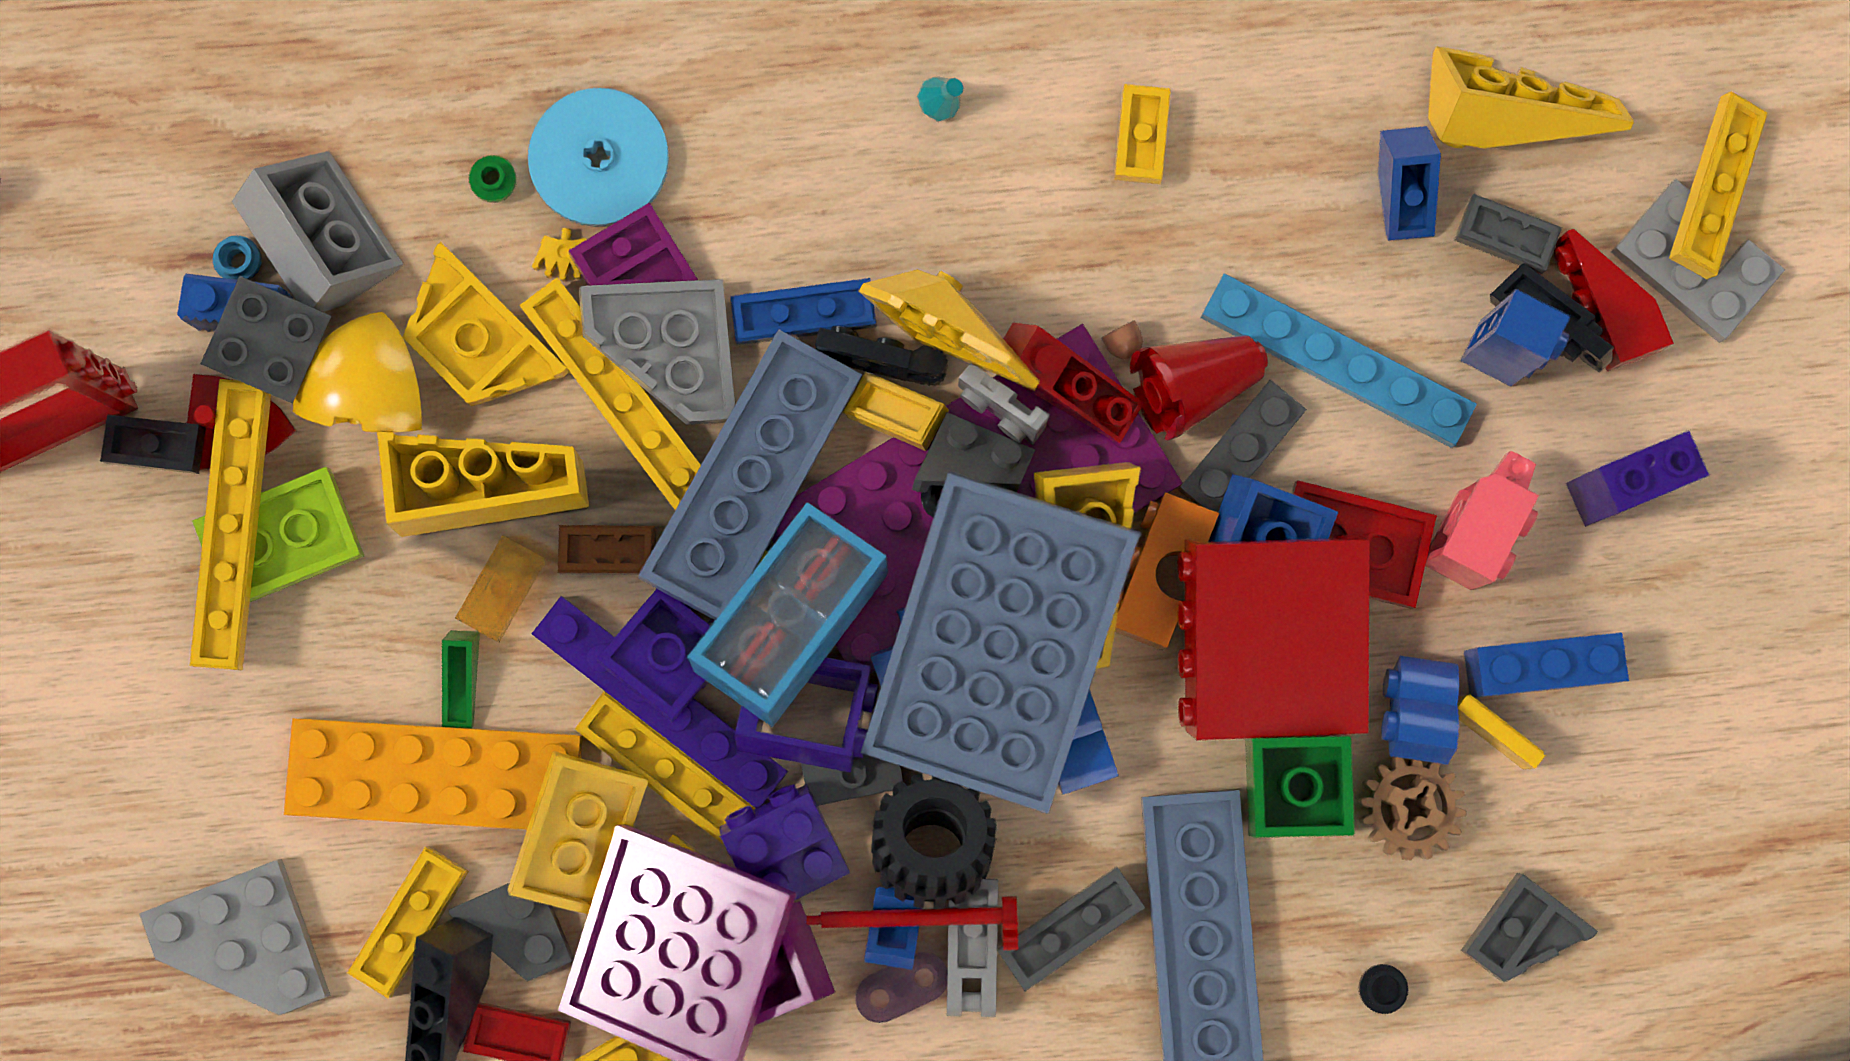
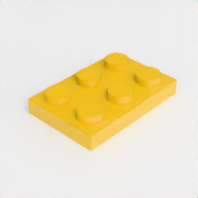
[507,751,648,914]

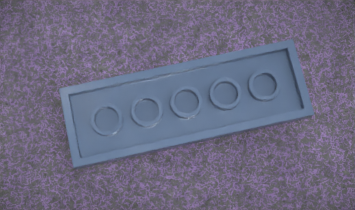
[638,329,862,620]
[1141,790,1263,1061]

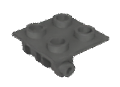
[200,276,331,404]

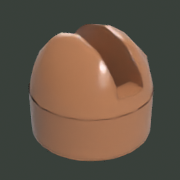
[1101,320,1143,359]

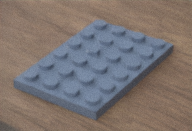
[861,471,1140,813]

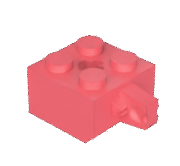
[1426,451,1539,590]

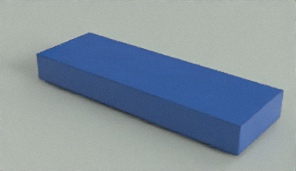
[730,278,877,345]

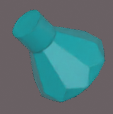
[917,77,963,122]

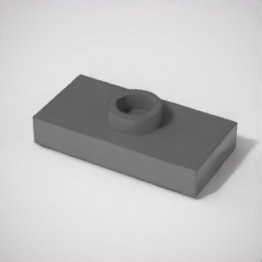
[1454,194,1562,274]
[801,754,903,806]

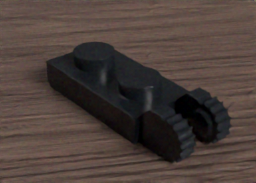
[815,326,948,387]

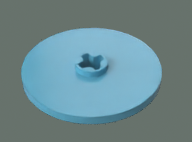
[528,88,669,227]

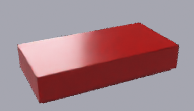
[463,1002,571,1061]

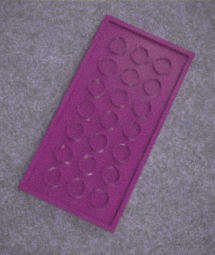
[772,323,1183,674]

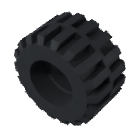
[871,773,997,910]

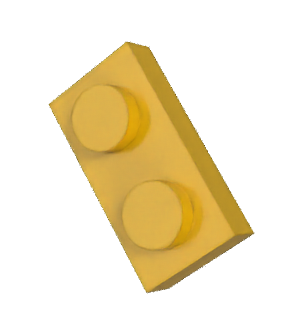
[1114,84,1171,184]

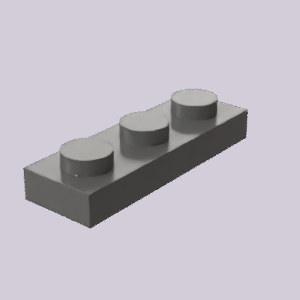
[1178,380,1307,513]
[997,867,1145,991]

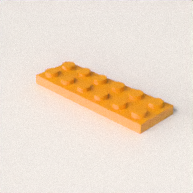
[284,718,583,830]

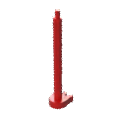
[806,896,1018,950]

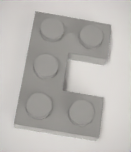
[1611,179,1785,343]

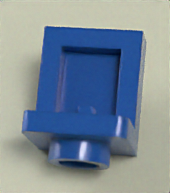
[864,887,922,970]

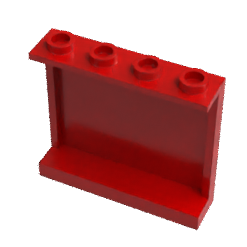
[1177,534,1370,740]

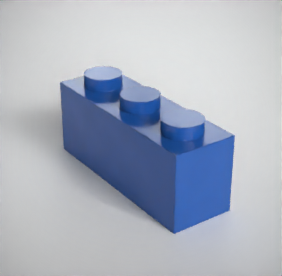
[1460,289,1570,387]
[1464,633,1629,698]

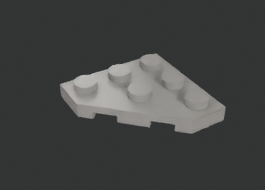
[579,279,735,425]
[139,859,331,1015]

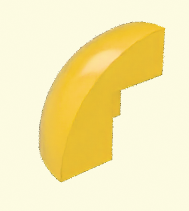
[292,312,422,432]

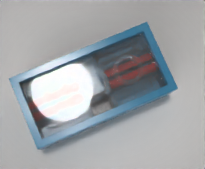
[688,502,888,727]

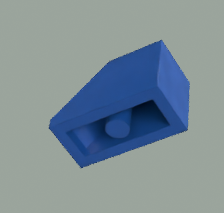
[1378,126,1441,241]

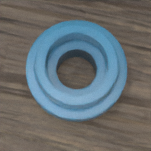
[213,235,262,280]

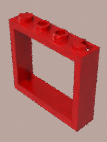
[0,329,139,472]

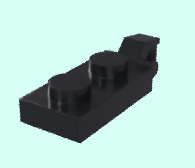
[1490,263,1614,373]

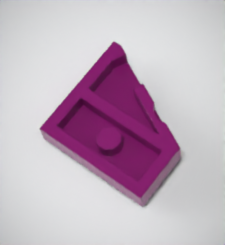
[568,203,698,286]

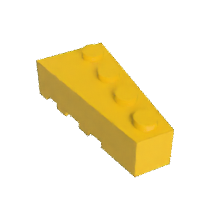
[377,431,589,537]
[1034,462,1141,668]

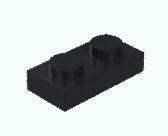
[100,415,206,474]

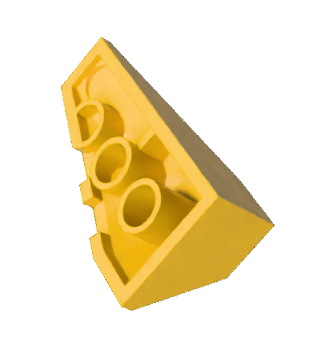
[1428,46,1635,149]
[858,269,1040,389]

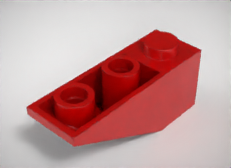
[1554,229,1674,372]
[1003,322,1144,443]

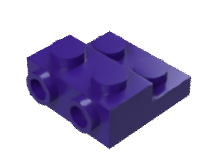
[597,589,716,723]
[720,784,850,901]

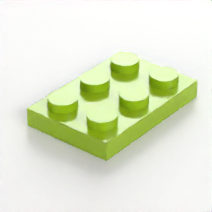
[192,467,364,602]

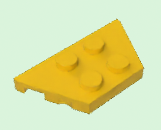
[403,242,570,407]

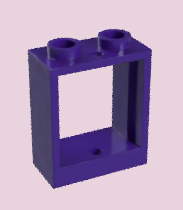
[1566,430,1710,526]
[735,658,878,773]

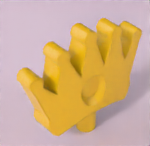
[532,228,587,282]

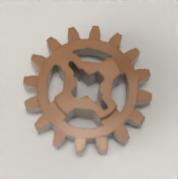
[1357,757,1467,861]

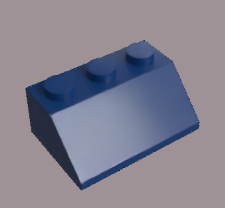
[1208,474,1338,542]

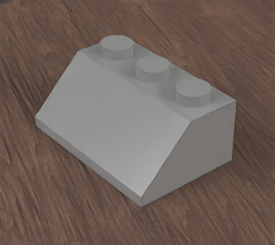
[232,151,404,312]

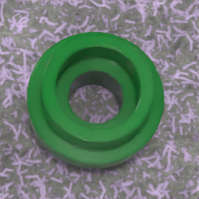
[469,155,517,203]

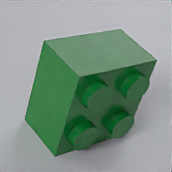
[1245,736,1355,838]

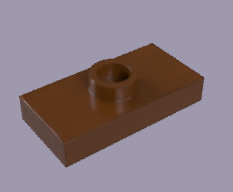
[558,525,656,575]

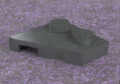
[912,412,1035,492]
[1460,873,1598,982]
[449,883,574,981]

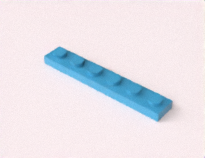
[1200,273,1477,448]

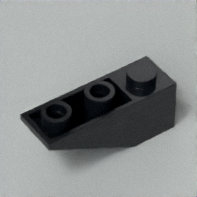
[405,917,493,1061]

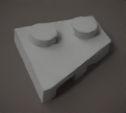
[958,363,1049,445]

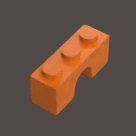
[1115,492,1219,651]

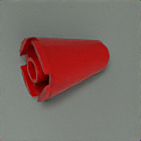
[1130,335,1268,441]

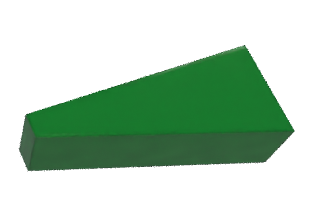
[442,630,480,728]

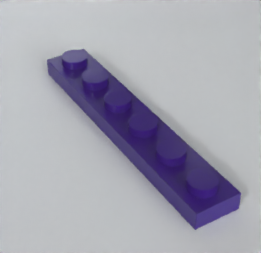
[531,596,789,809]

